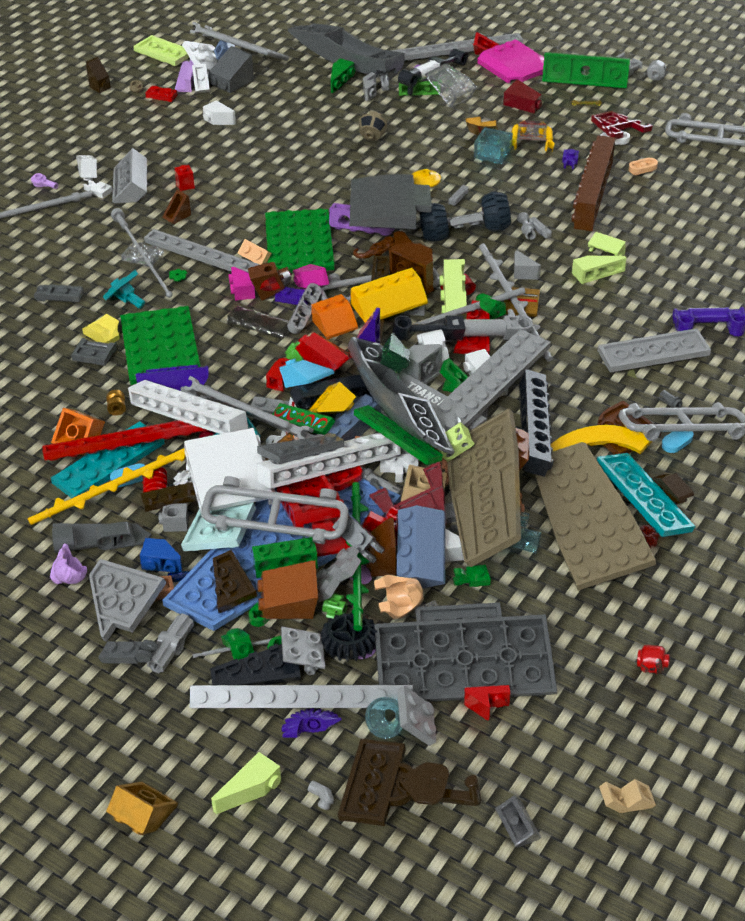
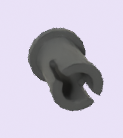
[658,390,683,408]

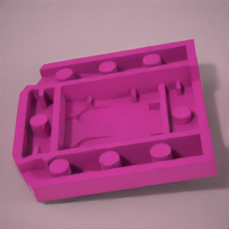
[477,39,544,83]

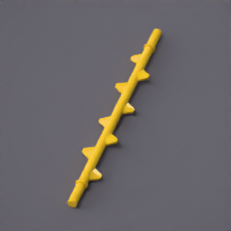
[28,448,186,525]

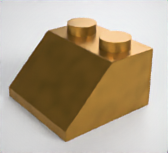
[106,782,178,835]

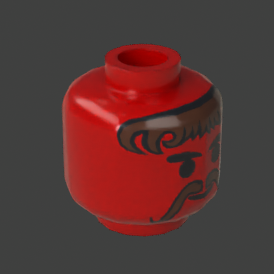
[637,645,670,674]

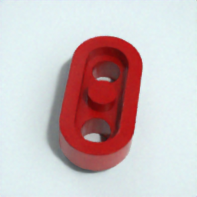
[328,466,363,491]

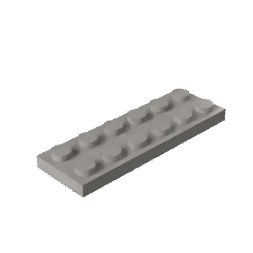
[597,328,711,372]

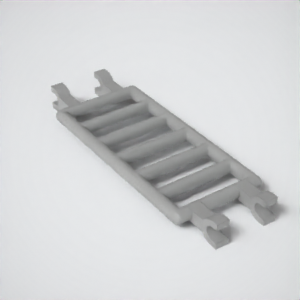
[184,376,324,439]

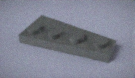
[257,433,344,464]

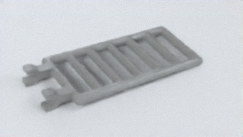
[190,22,289,61]

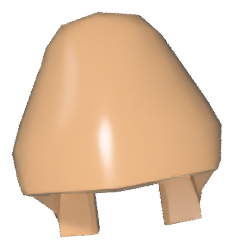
[374,575,424,620]

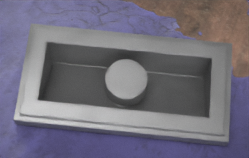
[495,795,541,848]

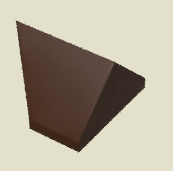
[162,190,191,224]

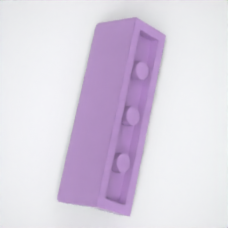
[175,59,194,92]

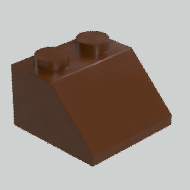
[366,518,396,577]

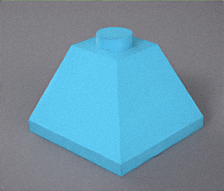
[279,359,334,388]

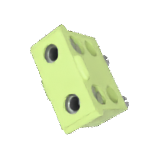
[439,418,475,462]

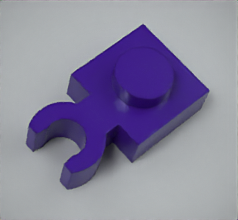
[562,149,579,169]

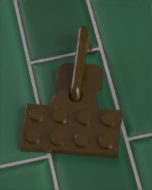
[338,739,481,826]

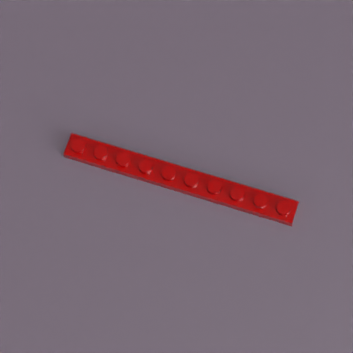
[42,420,210,461]

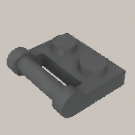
[71,338,117,366]

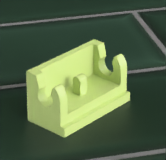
[588,232,626,256]

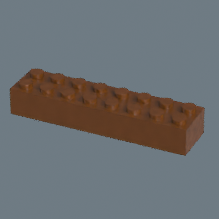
[572,135,616,231]

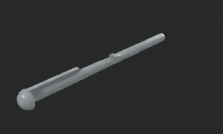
[409,287,525,335]

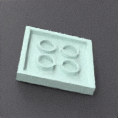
[181,502,256,551]

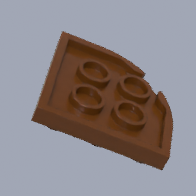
[597,401,662,455]

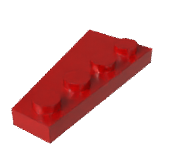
[454,300,490,354]

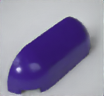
[135,365,209,391]

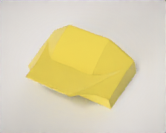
[82,314,120,343]

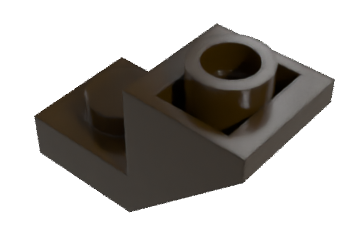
[652,473,694,504]

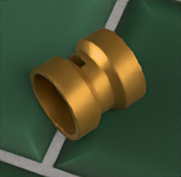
[106,390,126,415]

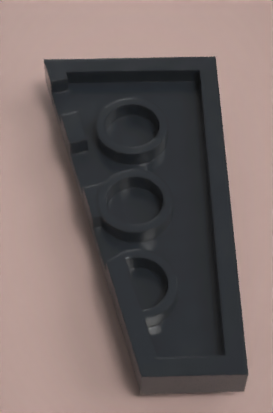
[210,644,301,685]

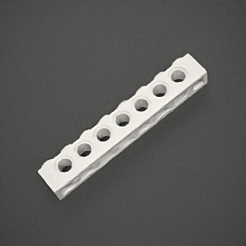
[128,380,248,434]
[257,433,401,489]

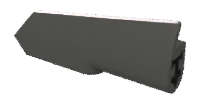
[52,522,152,554]

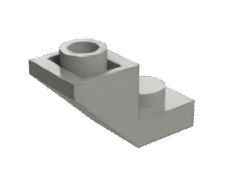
[363,72,377,101]

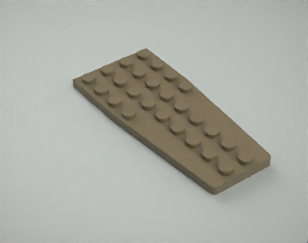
[447,408,521,567]
[534,442,656,591]

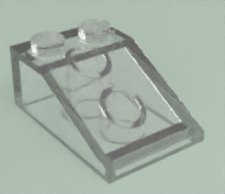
[425,63,477,108]

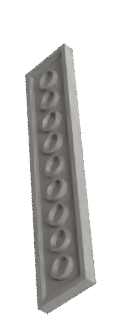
[434,330,551,431]

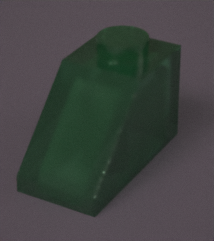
[380,333,410,374]

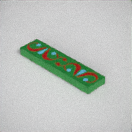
[272,403,335,436]

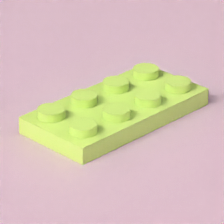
[134,35,189,66]

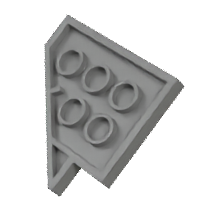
[89,559,166,642]

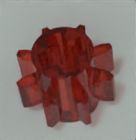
[640,525,659,549]

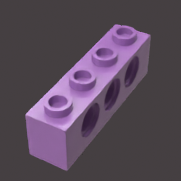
[329,203,395,236]

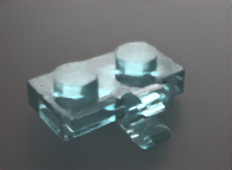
[510,512,541,554]

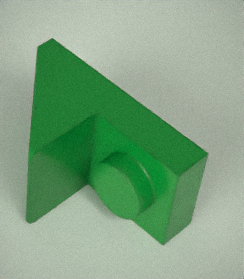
[440,358,468,392]

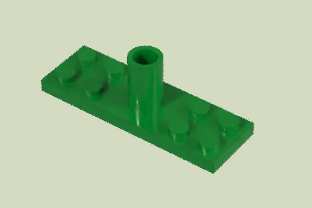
[542,52,630,88]

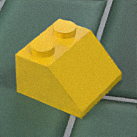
[308,382,356,415]

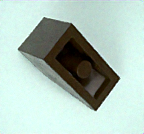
[86,57,111,93]

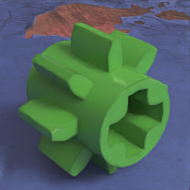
[322,593,348,619]

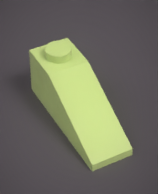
[572,256,627,284]
[211,752,281,814]

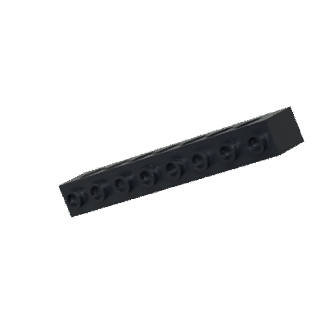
[519,369,554,477]

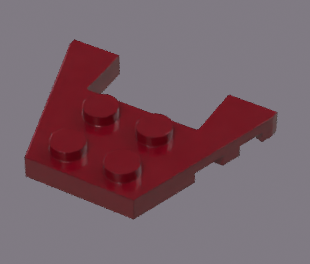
[591,111,653,139]
[369,462,447,525]

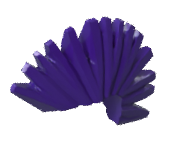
[282,708,342,738]

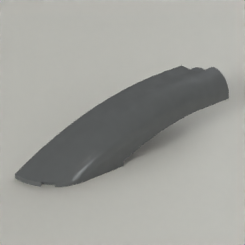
[288,24,405,75]
[348,337,455,455]

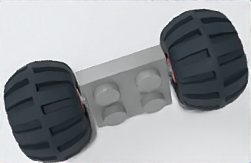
[419,192,511,241]

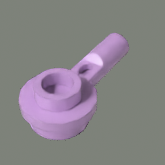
[31,173,58,189]

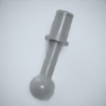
[517,212,536,240]

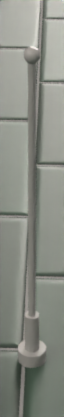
[111,208,173,298]

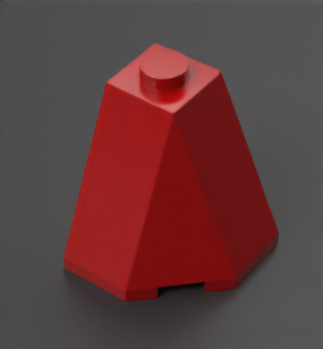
[295,332,352,381]

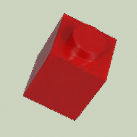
[174,165,195,191]

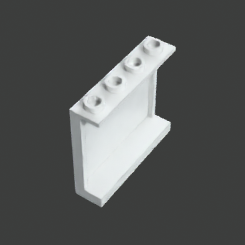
[184,428,275,519]

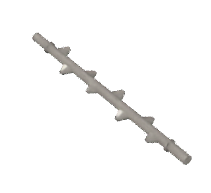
[479,243,553,362]

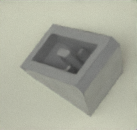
[514,251,541,280]

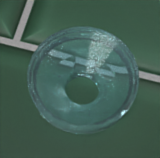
[365,697,403,739]

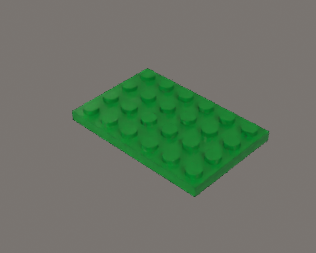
[265,209,335,273]
[120,306,200,386]

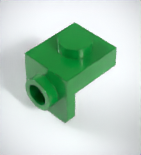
[221,628,254,660]

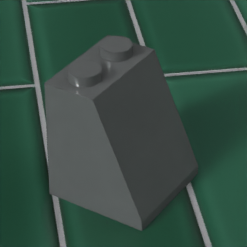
[209,46,254,93]

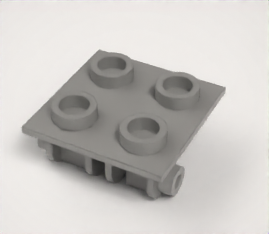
[281,627,325,675]

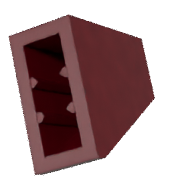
[503,80,542,114]

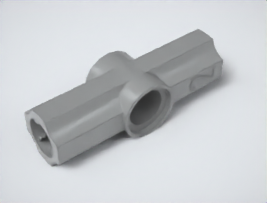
[146,613,194,673]

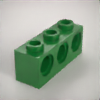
[252,537,318,578]

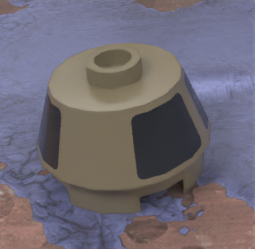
[359,111,387,141]

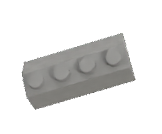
[112,148,147,203]

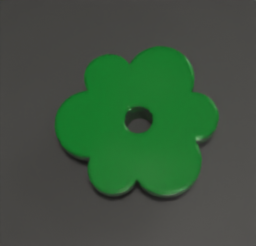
[169,269,187,282]

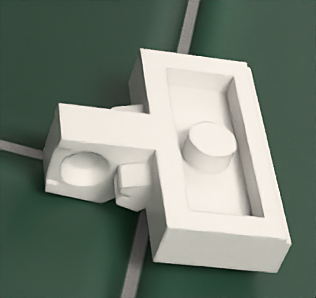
[380,454,418,482]

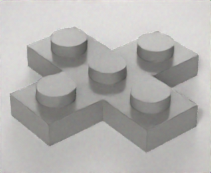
[316,546,361,602]

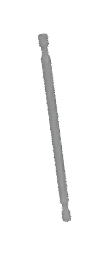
[192,638,272,658]

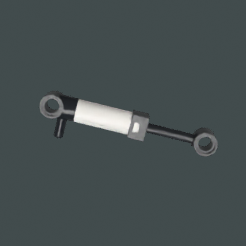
[398,48,468,95]

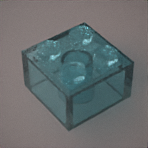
[474,127,513,164]

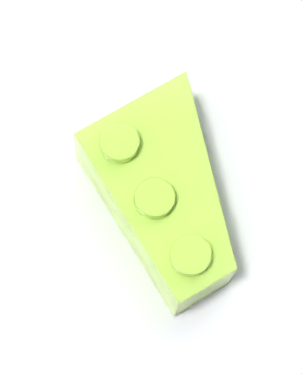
[439,259,467,319]

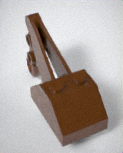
[353,231,433,295]

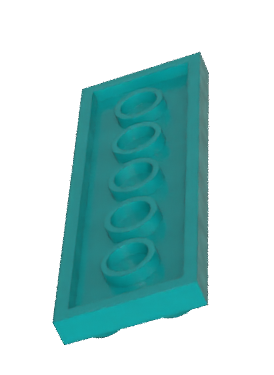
[51,421,165,498]
[597,453,695,537]

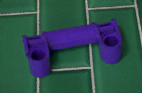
[672,307,745,337]

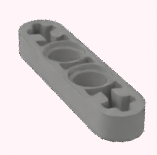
[287,283,322,334]

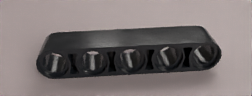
[290,374,372,410]

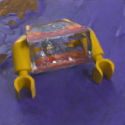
[508,120,555,152]

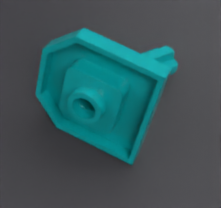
[103,270,145,309]

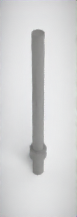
[0,190,92,219]

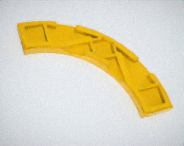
[551,425,652,454]

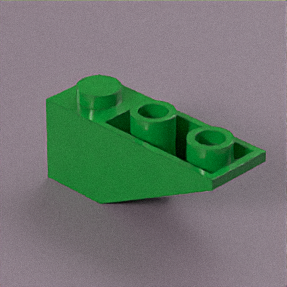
[330,58,355,93]

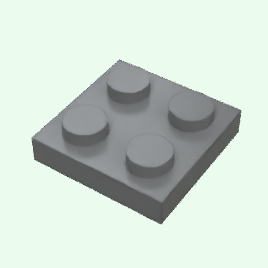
[397,686,436,746]

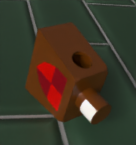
[248,262,291,301]

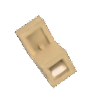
[599,779,656,813]

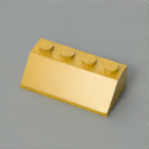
[351,268,428,323]

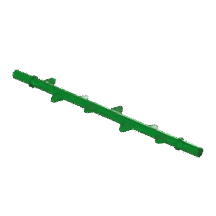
[346,482,369,631]

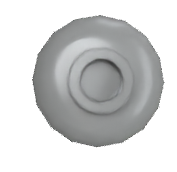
[647,60,666,81]

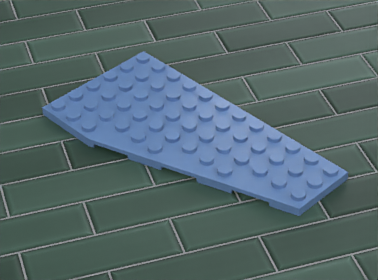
[162,473,401,631]

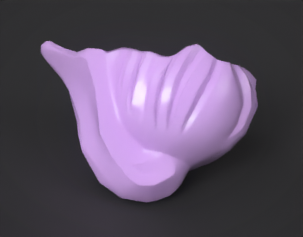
[50,543,87,584]

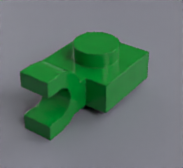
[452,565,491,587]

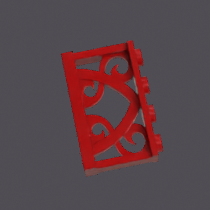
[276,475,344,528]

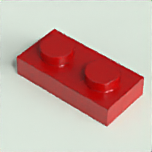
[145,86,178,102]

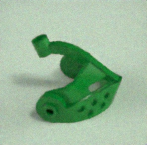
[476,293,506,319]

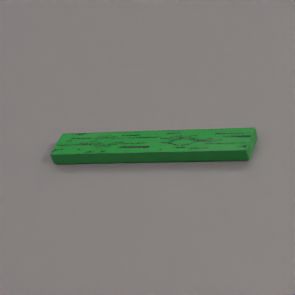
[354,405,443,465]

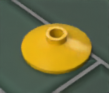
[413,169,441,187]

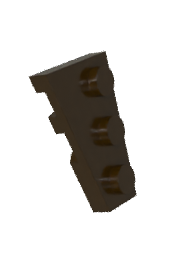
[213,550,257,613]

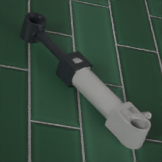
[392,309,533,340]

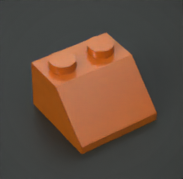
[311,294,358,339]
[51,408,105,455]

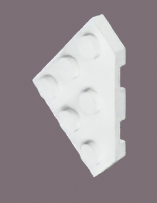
[182,41,217,78]

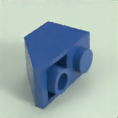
[140,538,183,573]

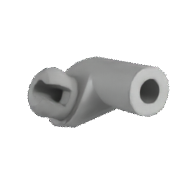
[308,780,334,811]

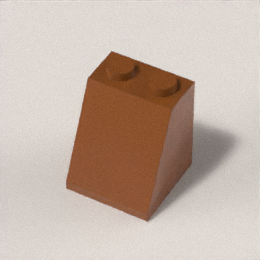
[257,561,318,619]

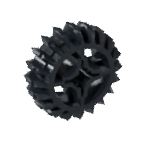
[321,611,377,662]

